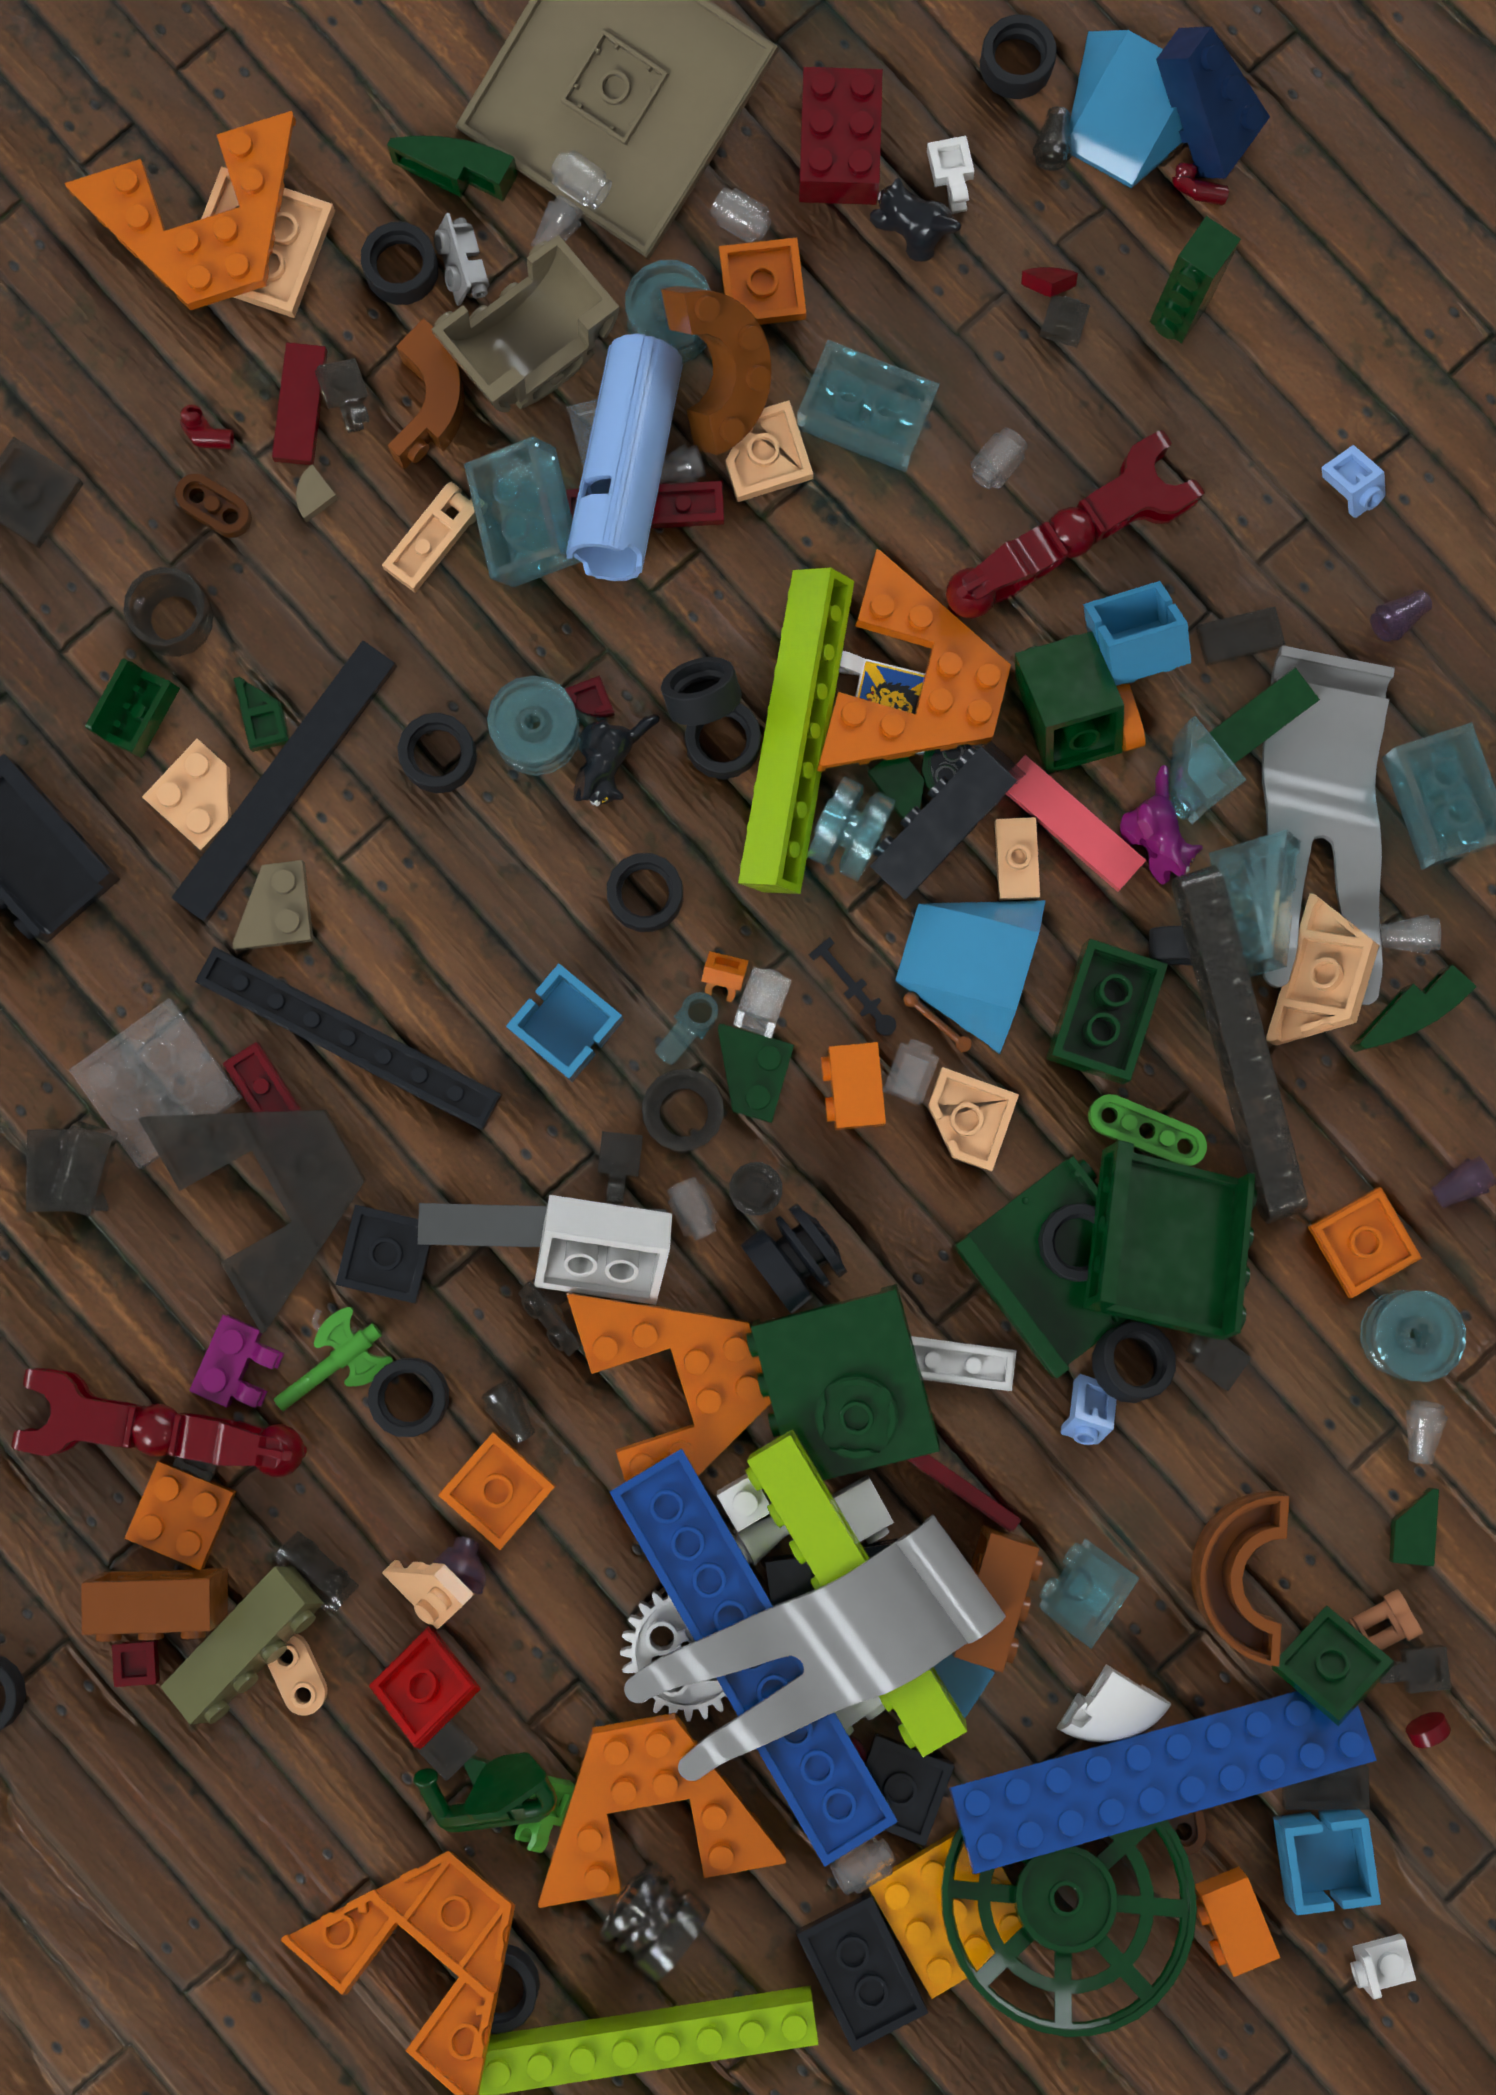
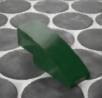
[387,136,518,201]
[1350,964,1477,1052]

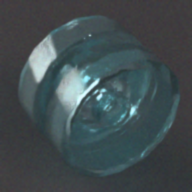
[625,260,711,364]
[487,675,581,776]
[807,776,896,882]
[1360,1290,1466,1382]

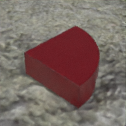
[1021,267,1078,298]
[563,675,615,718]

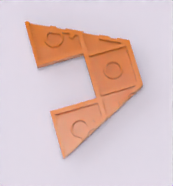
[65,111,296,310]
[817,549,1011,772]
[566,1292,771,1482]
[538,1713,786,1908]
[281,1851,515,2095]

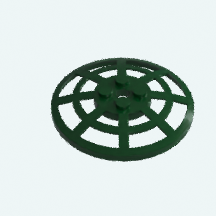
[941,1820,1197,2037]

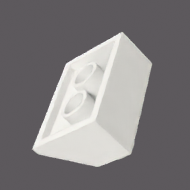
[534,1195,672,1305]

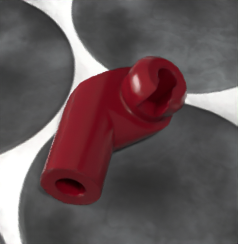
[1172,163,1229,206]
[180,405,234,450]

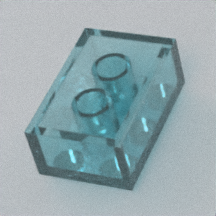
[797,340,940,472]
[464,436,581,587]
[1382,722,1496,870]

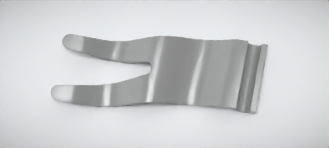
[1262,645,1395,1005]
[624,1515,1006,1781]

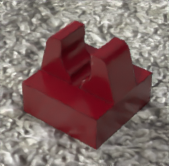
[112,1640,160,1687]

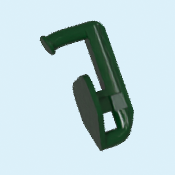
[413,1752,557,1832]

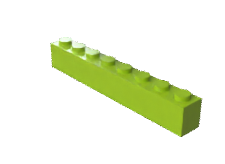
[738,568,855,894]
[745,1429,967,1757]
[479,1985,819,2095]

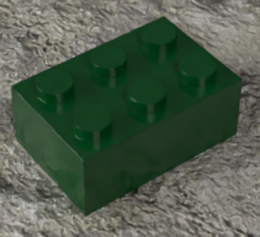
[1046,939,1168,1085]

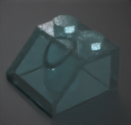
[1169,716,1246,824]
[1039,1538,1140,1649]

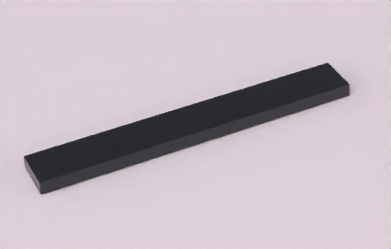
[171,641,397,923]
[195,946,502,1130]

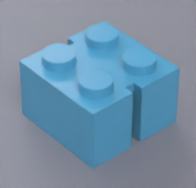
[1083,581,1191,686]
[506,963,624,1082]
[1273,1806,1381,1915]

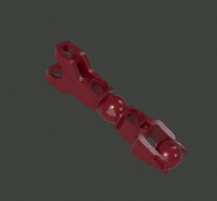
[946,430,1205,619]
[11,1368,307,1477]

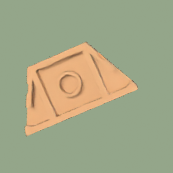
[1266,893,1379,1045]

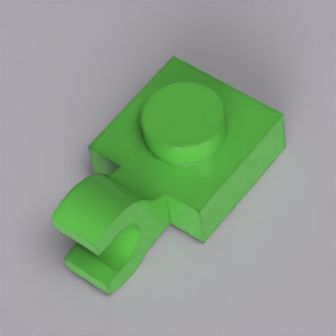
[515,1776,575,1853]

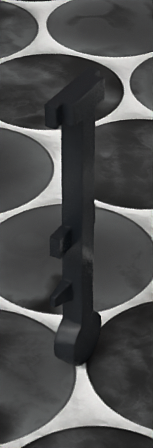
[808,937,896,1036]

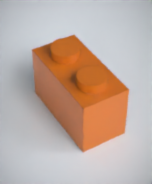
[821,1042,886,1130]
[1195,1866,1280,1977]

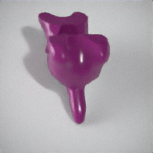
[1120,765,1203,884]

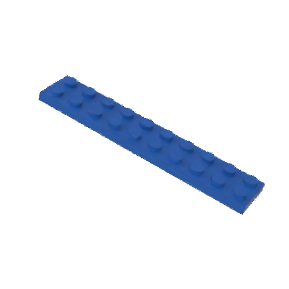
[609,1448,898,1867]
[949,1691,1377,1874]

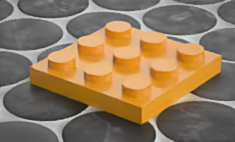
[867,1830,1022,1999]

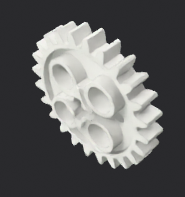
[620,1590,727,1722]

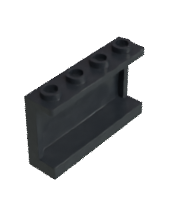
[0,753,120,943]

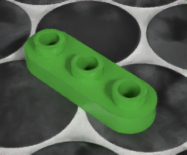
[1088,1094,1207,1166]

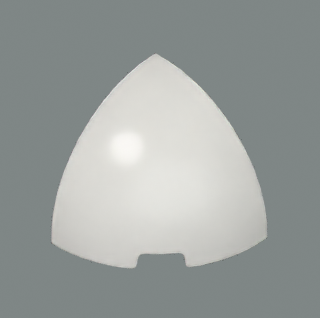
[1056,1664,1171,1743]

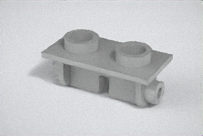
[434,213,490,306]

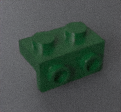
[85,658,180,758]

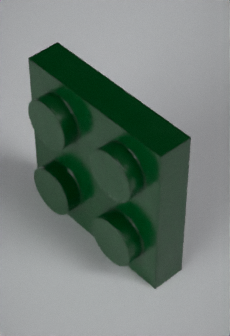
[1272,1605,1394,1726]

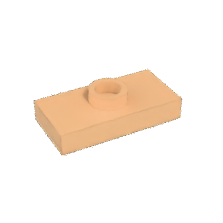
[994,817,1040,901]

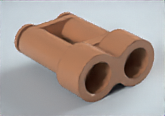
[1348,1589,1423,1650]

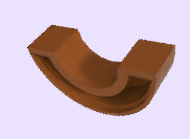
[661,286,772,455]
[1191,1491,1289,1667]

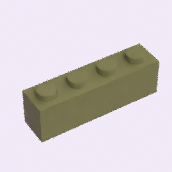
[160,1566,324,1725]

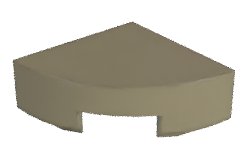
[296,464,338,523]

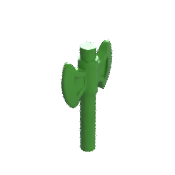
[274,1306,393,1411]

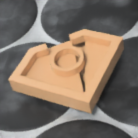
[726,400,813,502]
[142,739,231,853]
[928,1067,1019,1172]

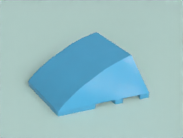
[1064,30,1183,188]
[895,900,1045,1054]

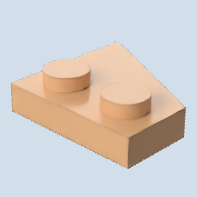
[382,1560,474,1630]

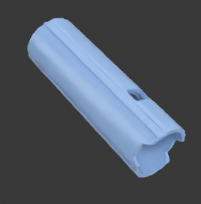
[566,333,683,581]

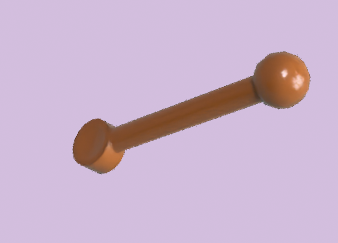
[903,991,972,1052]

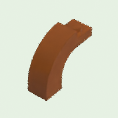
[387,318,465,470]

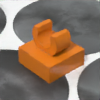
[701,951,749,1002]

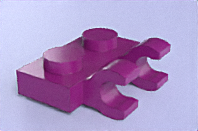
[189,1315,285,1408]

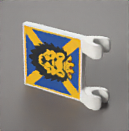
[839,651,925,756]

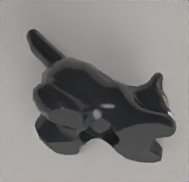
[870,178,961,262]
[573,714,660,806]

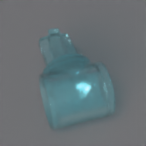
[655,992,719,1065]

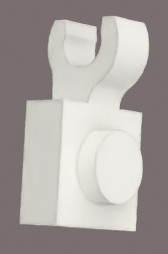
[927,136,975,214]

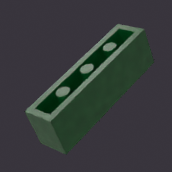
[1149,216,1241,344]

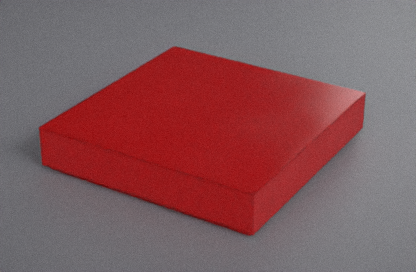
[369,1626,481,1749]

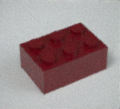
[799,67,883,205]

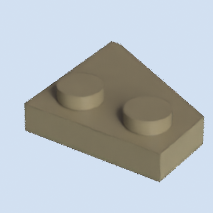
[233,860,314,951]

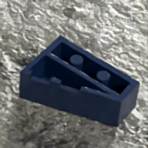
[1156,26,1270,179]

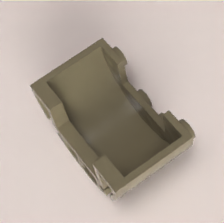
[431,234,619,412]

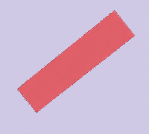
[1006,755,1146,892]

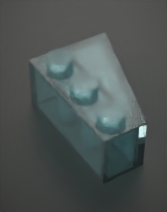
[1209,829,1301,978]

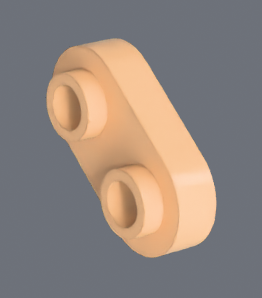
[267,1633,328,1716]

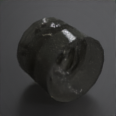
[599,1860,710,1982]

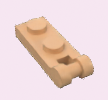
[382,482,484,593]

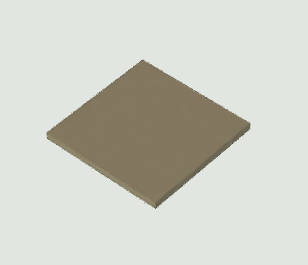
[455,0,779,260]

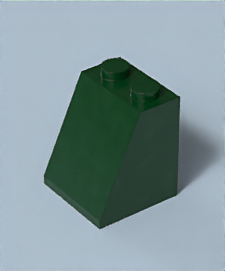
[1015,631,1124,774]

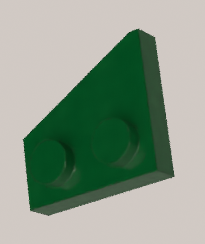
[718,1023,794,1124]

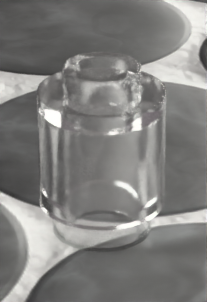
[551,150,612,209]
[710,187,772,243]
[970,427,1028,489]
[667,1177,721,1241]
[830,1837,896,1896]

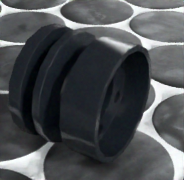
[740,1203,848,1314]

